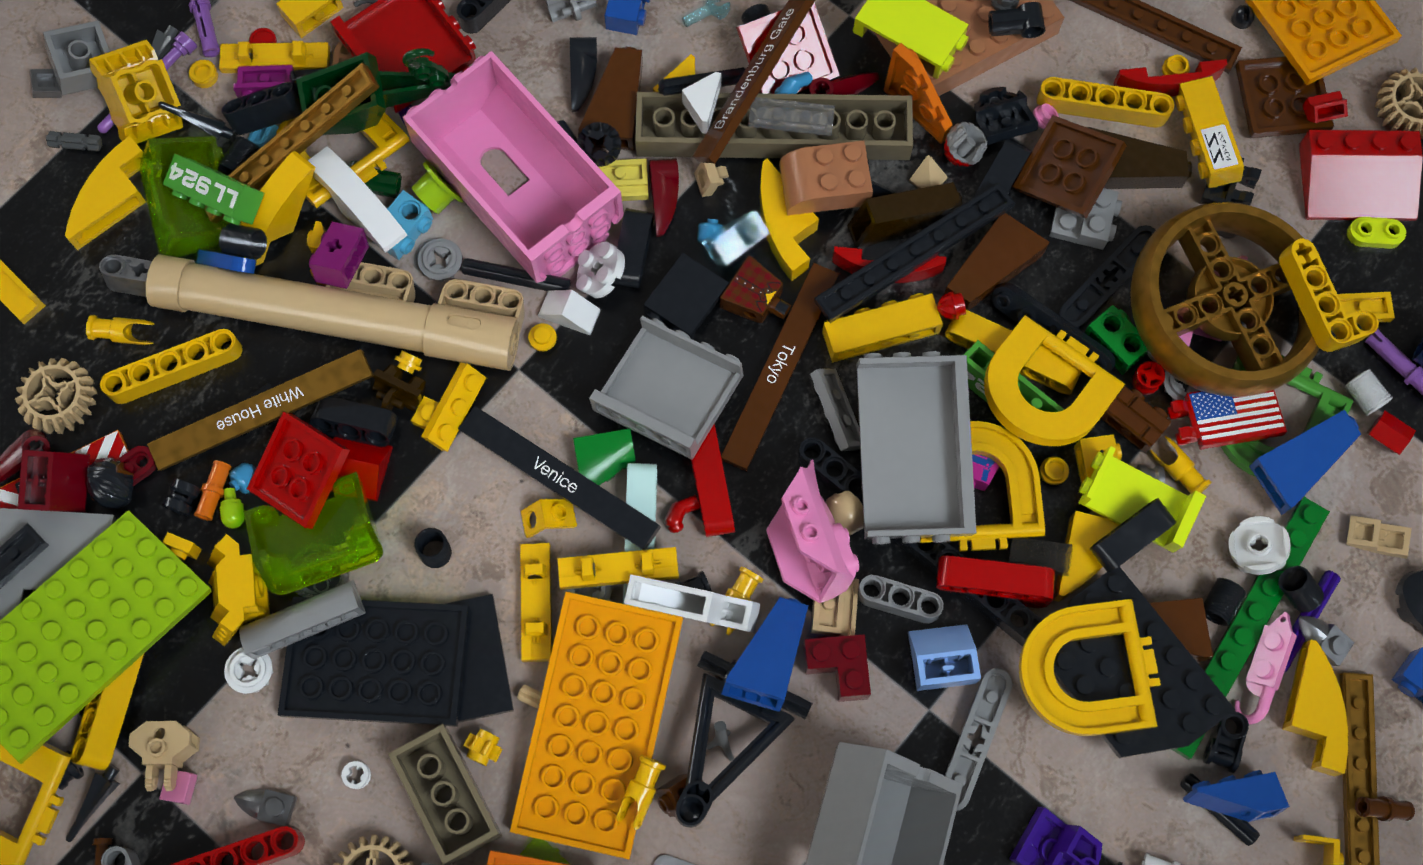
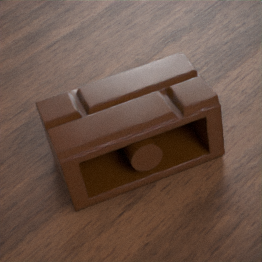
[1100,386,1171,454]

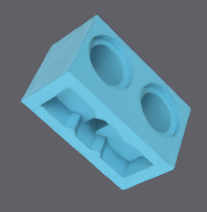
[373,190,433,260]

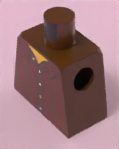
[720,255,791,323]

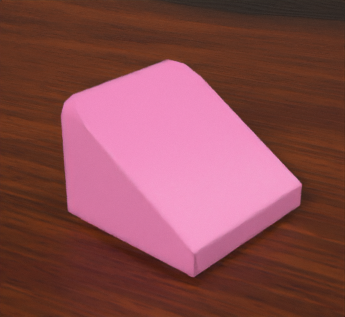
[159,771,198,805]

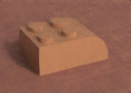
[779,140,873,215]

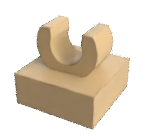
[694,162,729,197]

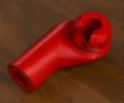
[665,495,700,533]

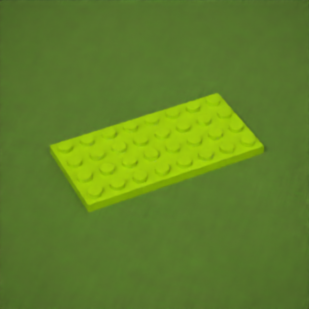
[0,510,212,764]

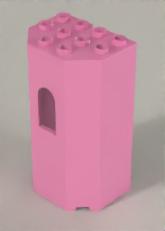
[403,51,624,283]

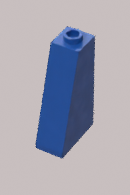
[1249,410,1361,515]
[721,597,809,712]

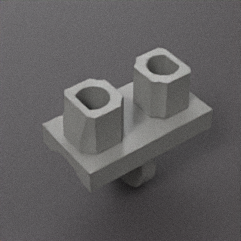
[546,0,597,22]

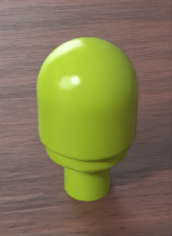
[219,488,245,529]

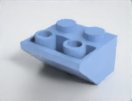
[908,624,981,691]

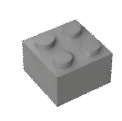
[43,21,110,96]

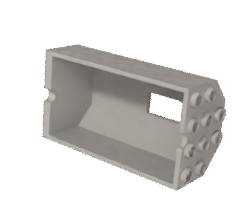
[805,742,963,865]

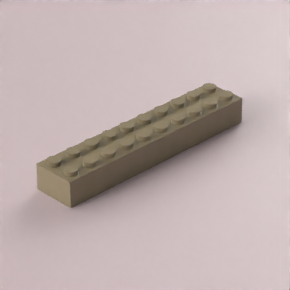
[635,92,913,160]

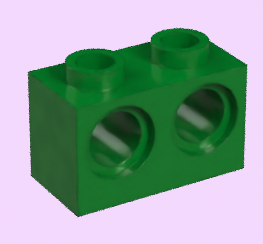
[1084,305,1148,375]

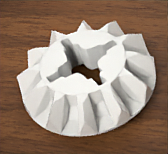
[224,647,274,694]

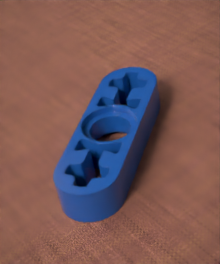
[196,249,257,274]

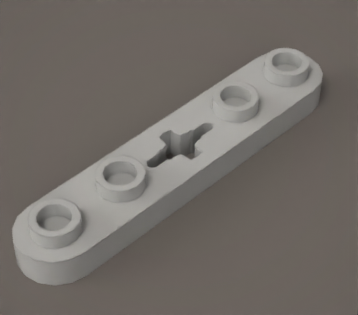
[945,668,1012,811]

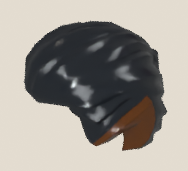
[86,458,134,509]

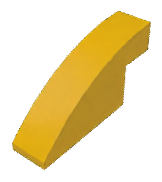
[65,136,150,250]
[240,151,316,266]
[760,158,819,282]
[1053,511,1119,602]
[1282,639,1348,777]

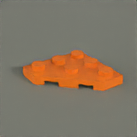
[884,43,953,144]

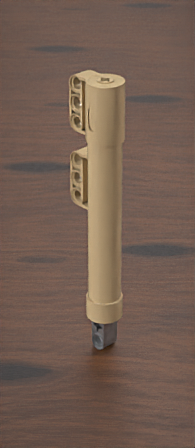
[99,254,525,371]

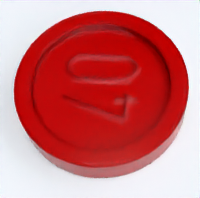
[249,28,277,43]

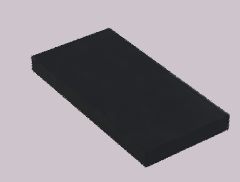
[446,594,514,723]

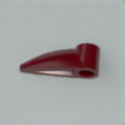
[809,72,879,95]
[649,158,679,237]
[0,429,50,483]

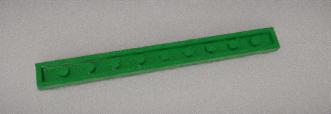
[1171,497,1330,760]

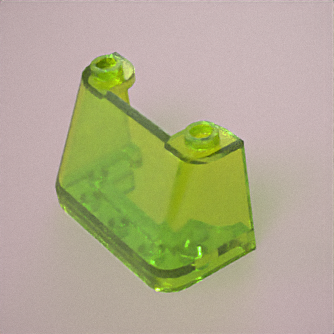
[140,136,233,257]
[244,472,383,595]

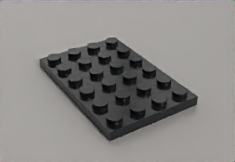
[278,597,470,727]

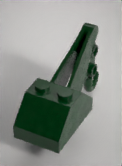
[296,48,456,135]

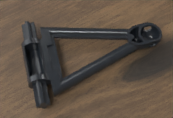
[675,651,813,828]

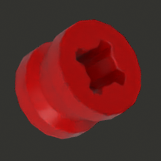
[1132,361,1165,395]

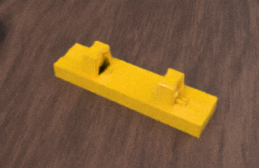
[219,41,330,73]
[520,543,552,662]
[557,547,679,590]

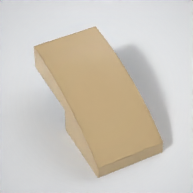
[1346,516,1412,559]

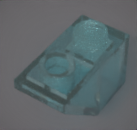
[702,210,770,265]

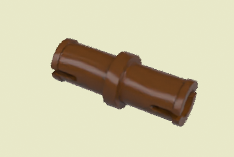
[1355,796,1415,821]

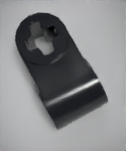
[1203,711,1249,773]

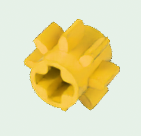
[463,729,503,766]

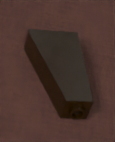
[1087,127,1192,189]
[847,182,963,249]

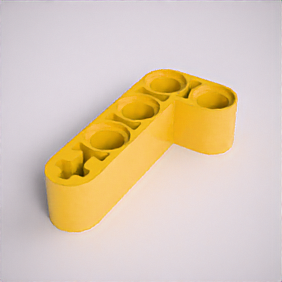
[1279,238,1379,352]

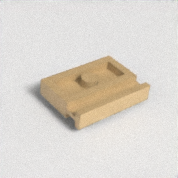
[810,579,859,637]

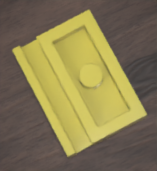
[599,159,649,201]

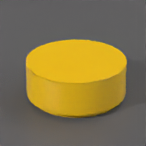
[189,60,218,88]

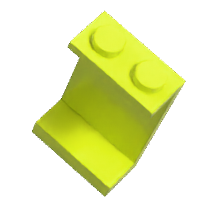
[853,0,969,79]
[1078,446,1206,553]

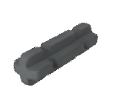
[46,131,102,151]

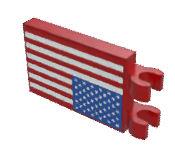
[1167,390,1287,450]

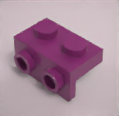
[233,65,294,98]

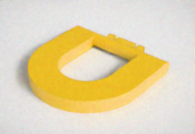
[276,112,410,209]
[984,315,1125,446]
[920,421,1045,552]
[1019,599,1161,736]
[0,742,72,865]

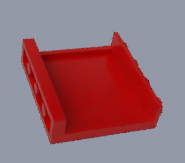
[330,0,476,113]

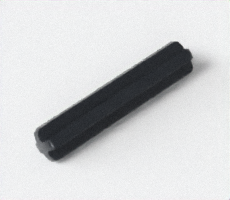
[1180,773,1260,846]

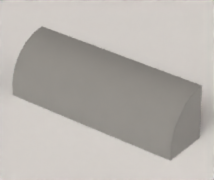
[239,580,366,659]

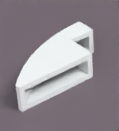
[308,146,408,253]
[624,574,760,633]

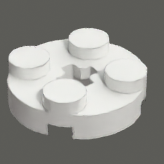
[576,241,625,298]
[1229,516,1291,575]

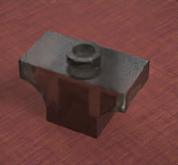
[1008,538,1073,580]

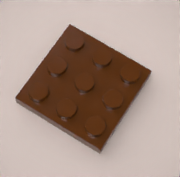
[1235,56,1334,139]
[1013,115,1127,219]

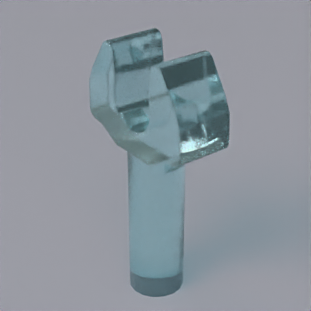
[682,0,730,27]

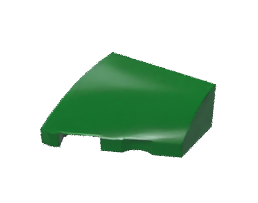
[573,429,636,486]

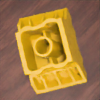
[89,40,183,144]
[207,534,270,647]

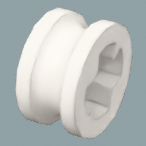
[341,761,371,789]

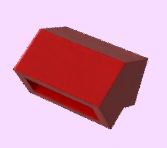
[1302,91,1348,123]
[1367,410,1416,455]

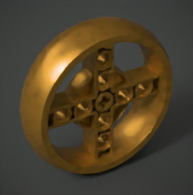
[1131,202,1324,397]

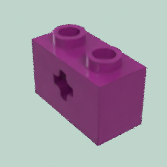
[309,222,369,289]

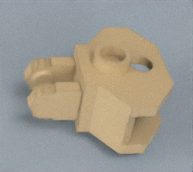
[129,721,200,791]

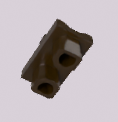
[373,364,426,412]

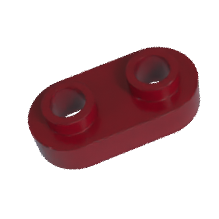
[117,446,157,486]

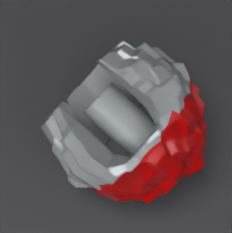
[944,122,988,167]

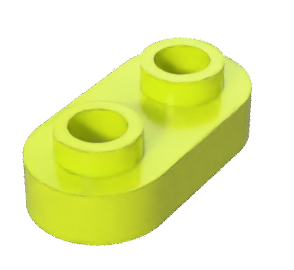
[1347,217,1406,249]

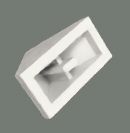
[682,72,721,134]
[538,290,601,335]

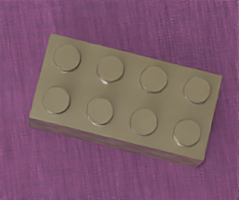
[388,724,503,865]

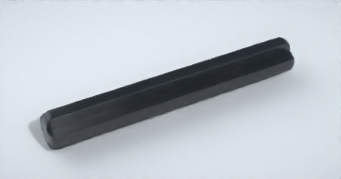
[658,67,746,96]
[461,258,571,291]

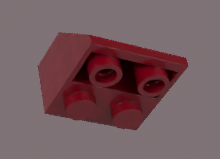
[18,450,90,512]

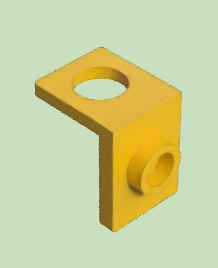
[521,499,577,538]
[1294,835,1344,865]

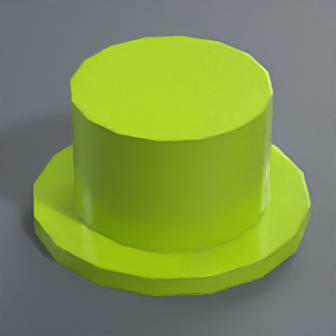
[411,160,464,215]

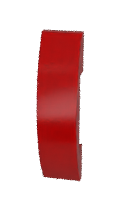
[1114,59,1228,97]
[832,246,947,283]

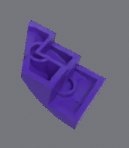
[1009,807,1102,865]

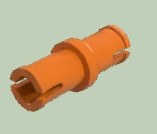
[194,460,231,521]

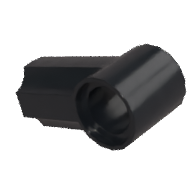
[988,2,1046,38]

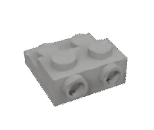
[1049,188,1122,250]

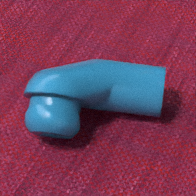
[774,72,813,94]

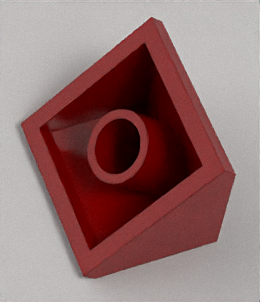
[331,437,393,501]

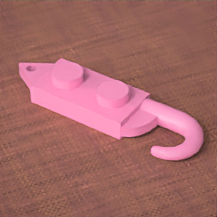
[1233,612,1297,725]

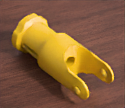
[86,315,155,345]
[1150,436,1212,494]
[710,566,764,635]
[616,755,666,830]

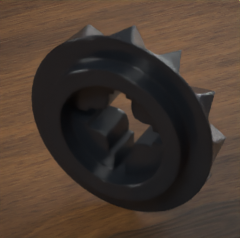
[577,122,621,167]

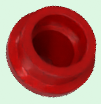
[937,292,966,320]

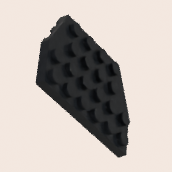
[1054,566,1235,758]

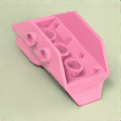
[766,460,859,603]

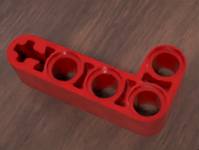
[936,556,1055,608]

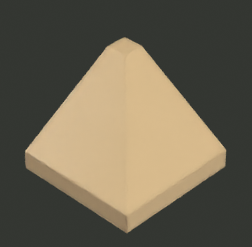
[909,155,948,189]

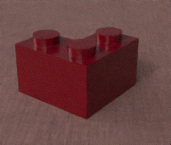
[803,634,871,702]

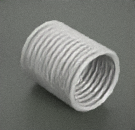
[1344,369,1392,416]

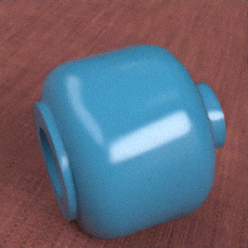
[697,219,725,246]
[229,462,256,494]

